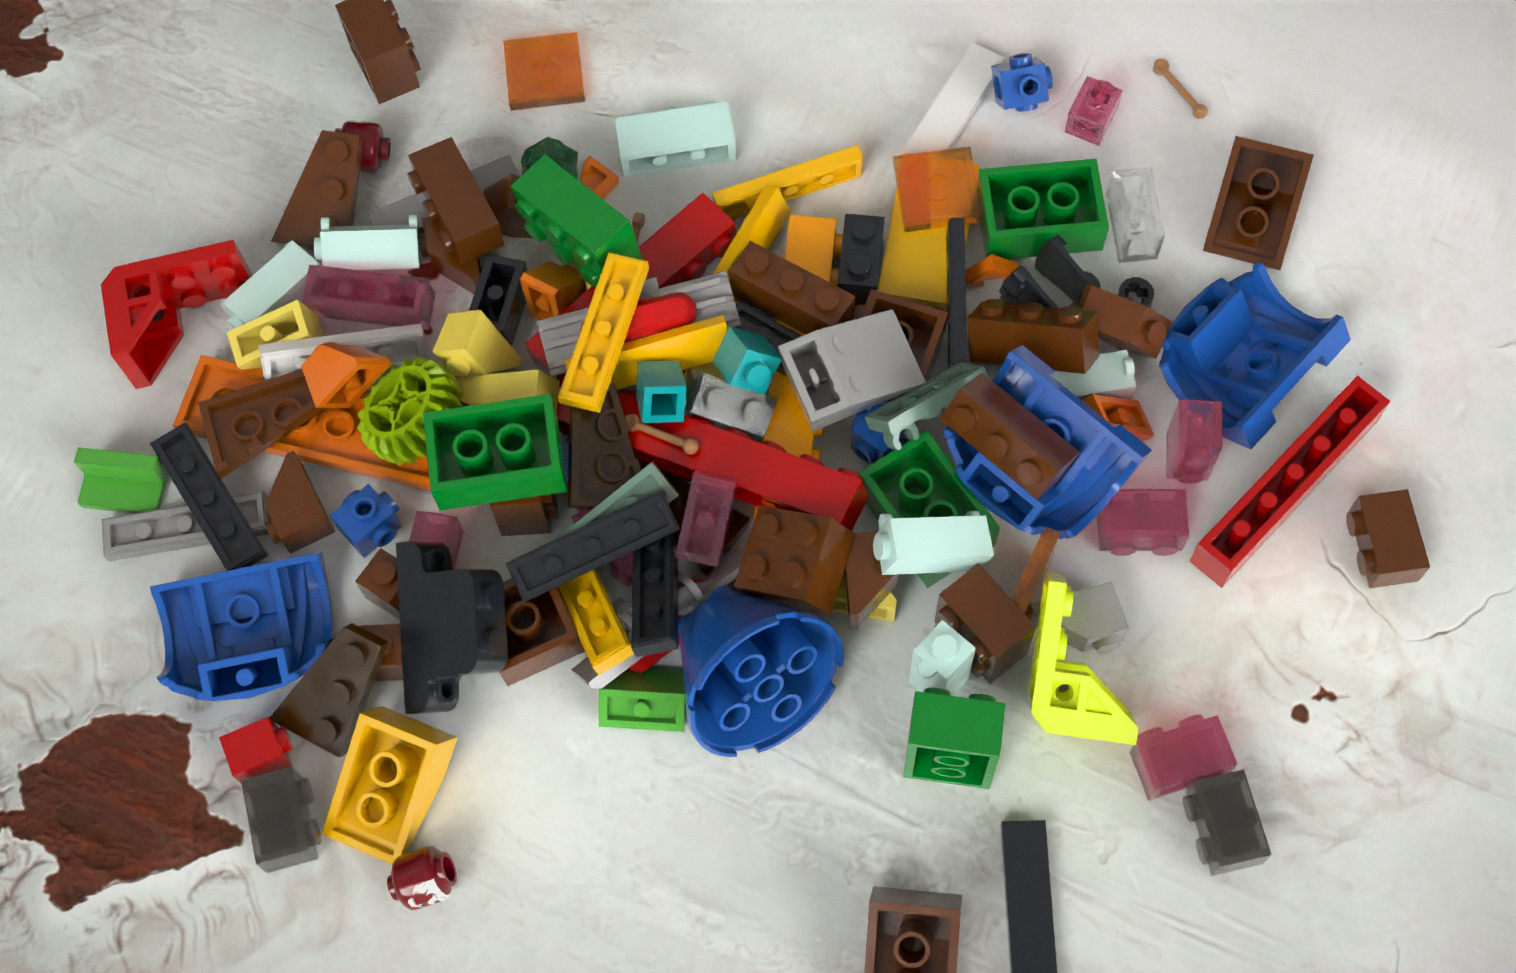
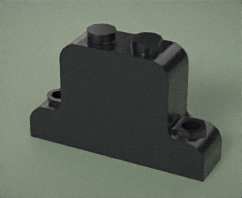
[396,541,508,714]

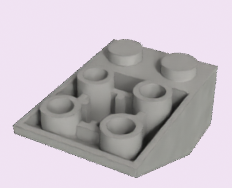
[778,309,926,432]

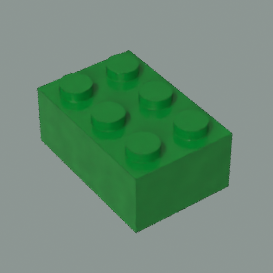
[511,154,643,287]
[976,158,1109,259]
[423,394,567,511]
[858,431,1000,588]
[903,688,1006,789]

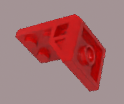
[100,239,253,389]

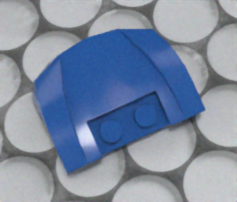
[1159,263,1351,449]
[944,345,1152,539]
[150,552,332,701]

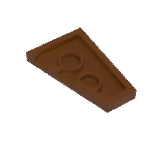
[271,130,364,247]
[198,369,326,479]

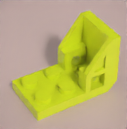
[1027,571,1138,745]

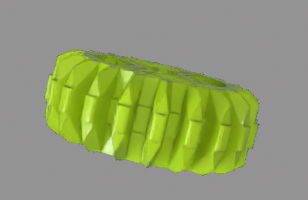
[357,357,463,466]

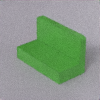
[74,447,168,513]
[599,667,686,732]

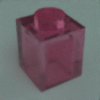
[409,510,464,570]

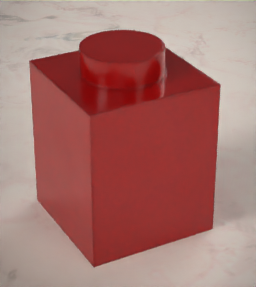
[219,717,294,786]

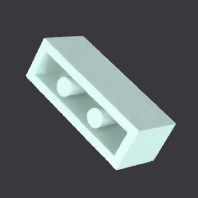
[614,101,736,177]

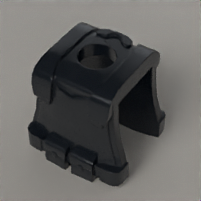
[999,235,1101,308]

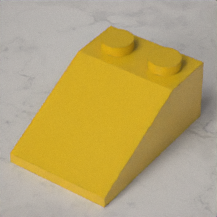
[322,706,457,864]

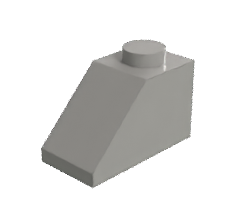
[1027,581,1129,653]

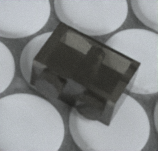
[684,367,778,437]
[241,766,322,873]
[1183,769,1272,876]

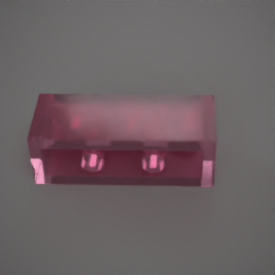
[302,264,436,330]

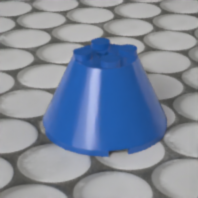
[678,586,844,757]

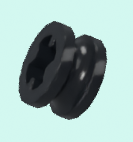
[1117,277,1154,308]

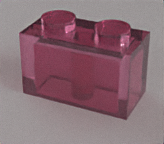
[1166,399,1222,484]
[675,469,739,567]
[1097,489,1189,556]
[1129,714,1238,801]

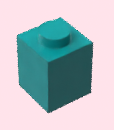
[712,326,782,394]
[636,361,686,423]

